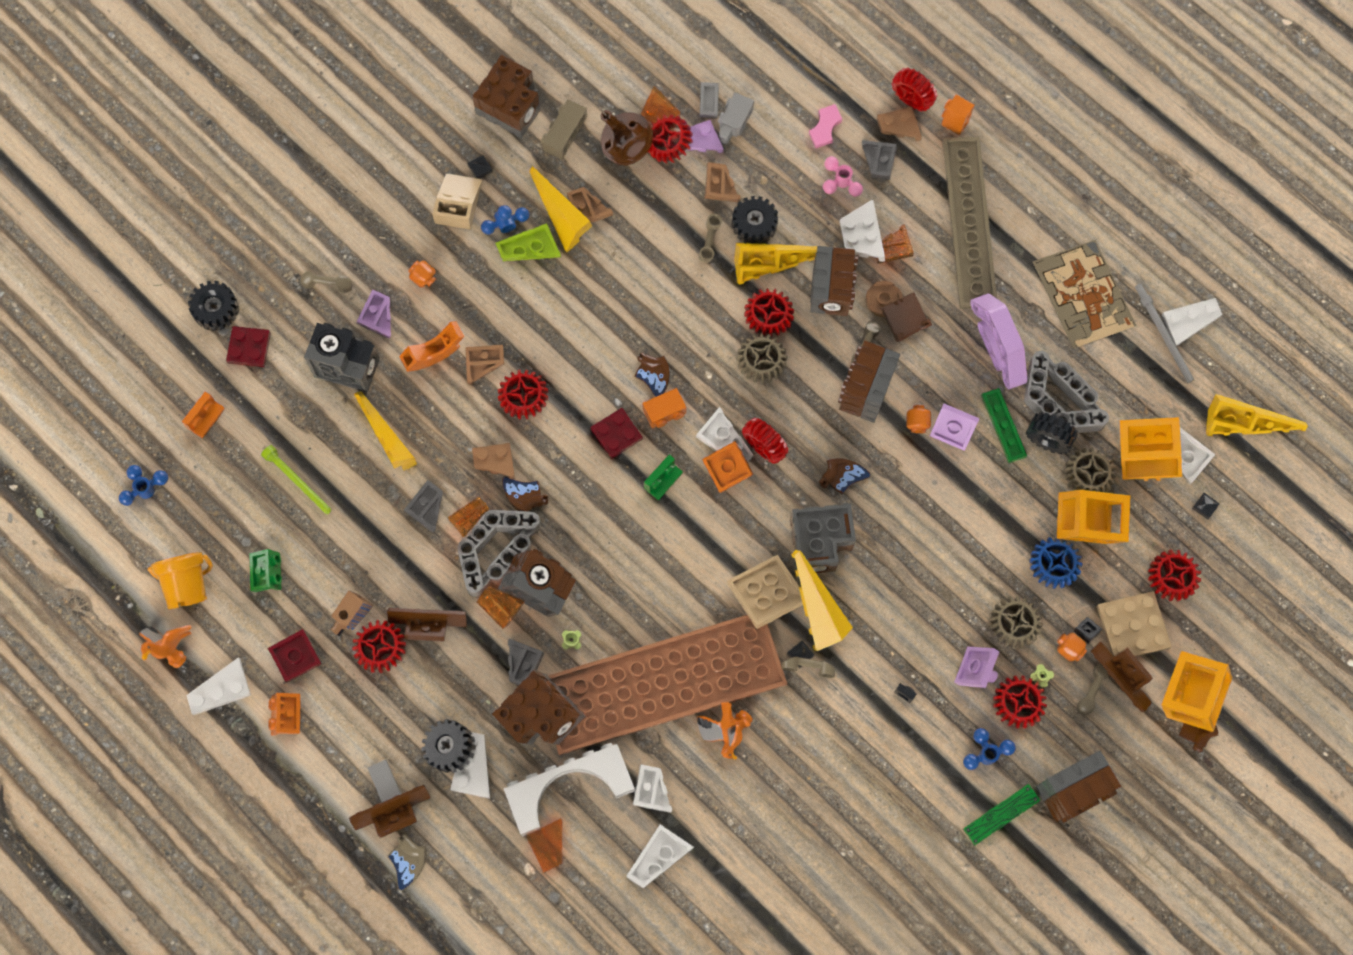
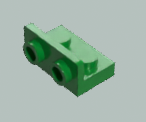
[644,454,683,500]
[249,549,282,592]

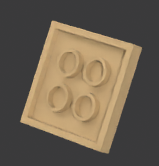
[727,555,803,629]
[1096,591,1172,657]

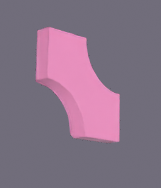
[809,104,842,149]

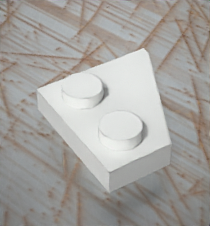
[633,765,672,813]

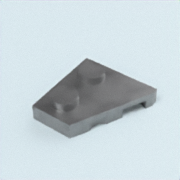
[862,140,897,180]
[404,480,443,533]
[508,639,545,686]

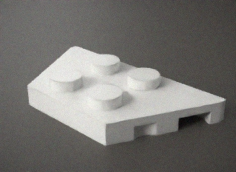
[840,200,885,262]

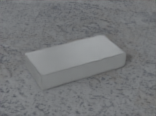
[700,82,719,118]
[368,759,401,802]

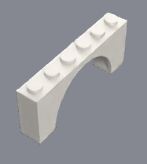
[504,743,635,836]

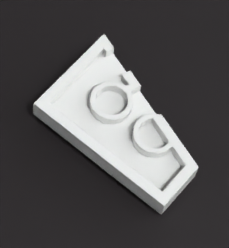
[1162,298,1222,347]
[696,407,753,462]
[1180,428,1215,484]
[186,657,251,715]
[450,732,490,799]
[626,825,694,888]

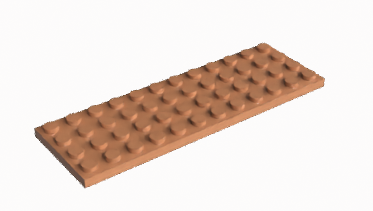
[548,615,787,756]

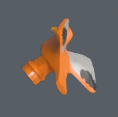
[139,625,192,668]
[697,702,753,760]

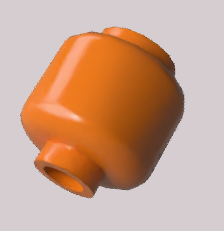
[408,260,436,288]
[906,405,931,433]
[1057,632,1087,662]

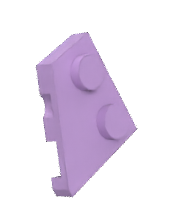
[678,120,723,153]
[357,290,391,339]

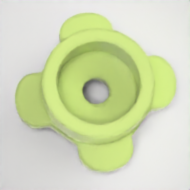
[562,630,581,650]
[1030,664,1054,688]

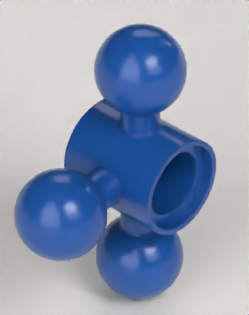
[481,205,529,235]
[118,465,168,506]
[963,728,1016,770]

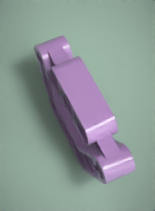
[970,293,1027,389]

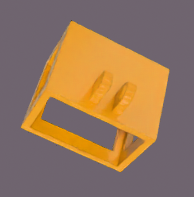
[1120,417,1182,481]
[1057,490,1130,544]
[1161,651,1233,732]

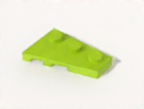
[495,223,561,261]

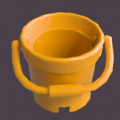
[147,552,213,609]

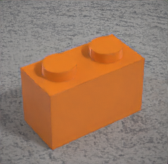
[941,94,975,136]
[642,388,687,428]

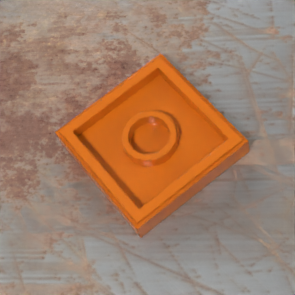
[702,441,754,493]

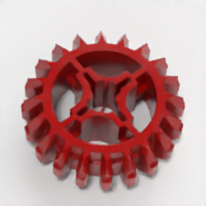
[891,67,938,112]
[648,114,693,164]
[744,288,794,338]
[498,369,549,420]
[742,417,788,464]
[1148,549,1201,602]
[352,620,406,673]
[993,675,1047,729]

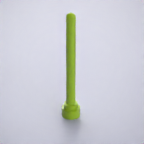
[261,445,331,514]

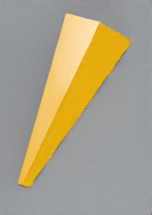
[529,166,592,253]
[734,243,817,284]
[354,392,417,471]
[1206,394,1308,436]
[791,550,853,651]

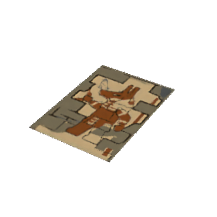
[1033,240,1137,349]

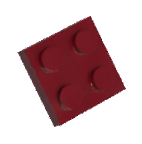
[226,326,271,367]
[590,408,643,459]
[268,629,322,683]

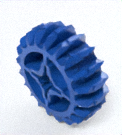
[1029,537,1083,589]

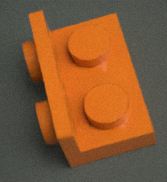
[182,391,225,438]
[268,693,300,736]

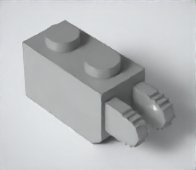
[718,93,755,145]

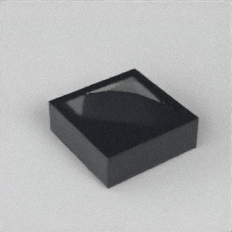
[467,155,493,179]
[1192,493,1220,520]
[1073,617,1102,644]
[787,641,815,669]
[894,683,917,703]

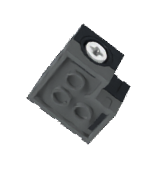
[304,323,380,392]

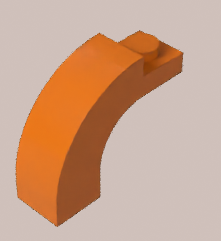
[399,321,465,372]

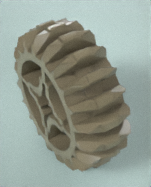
[737,333,788,384]
[1064,447,1117,493]
[989,596,1043,649]

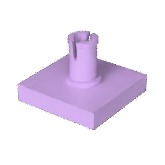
[930,404,979,451]
[954,647,999,688]

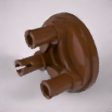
[600,110,653,166]

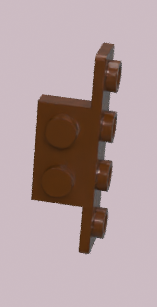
[387,608,467,641]
[1091,642,1153,713]
[349,785,430,838]

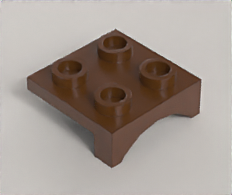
[881,292,932,342]

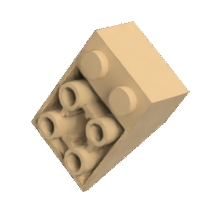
[432,173,482,230]

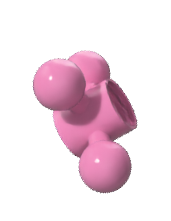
[823,156,863,197]

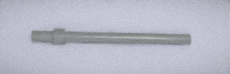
[1135,283,1194,383]

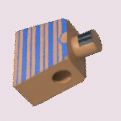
[330,590,374,636]

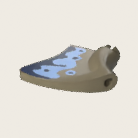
[387,833,427,891]

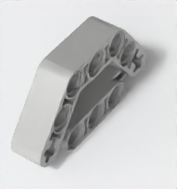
[1024,351,1109,433]
[458,510,541,597]

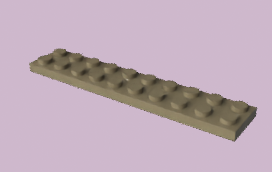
[942,137,997,309]

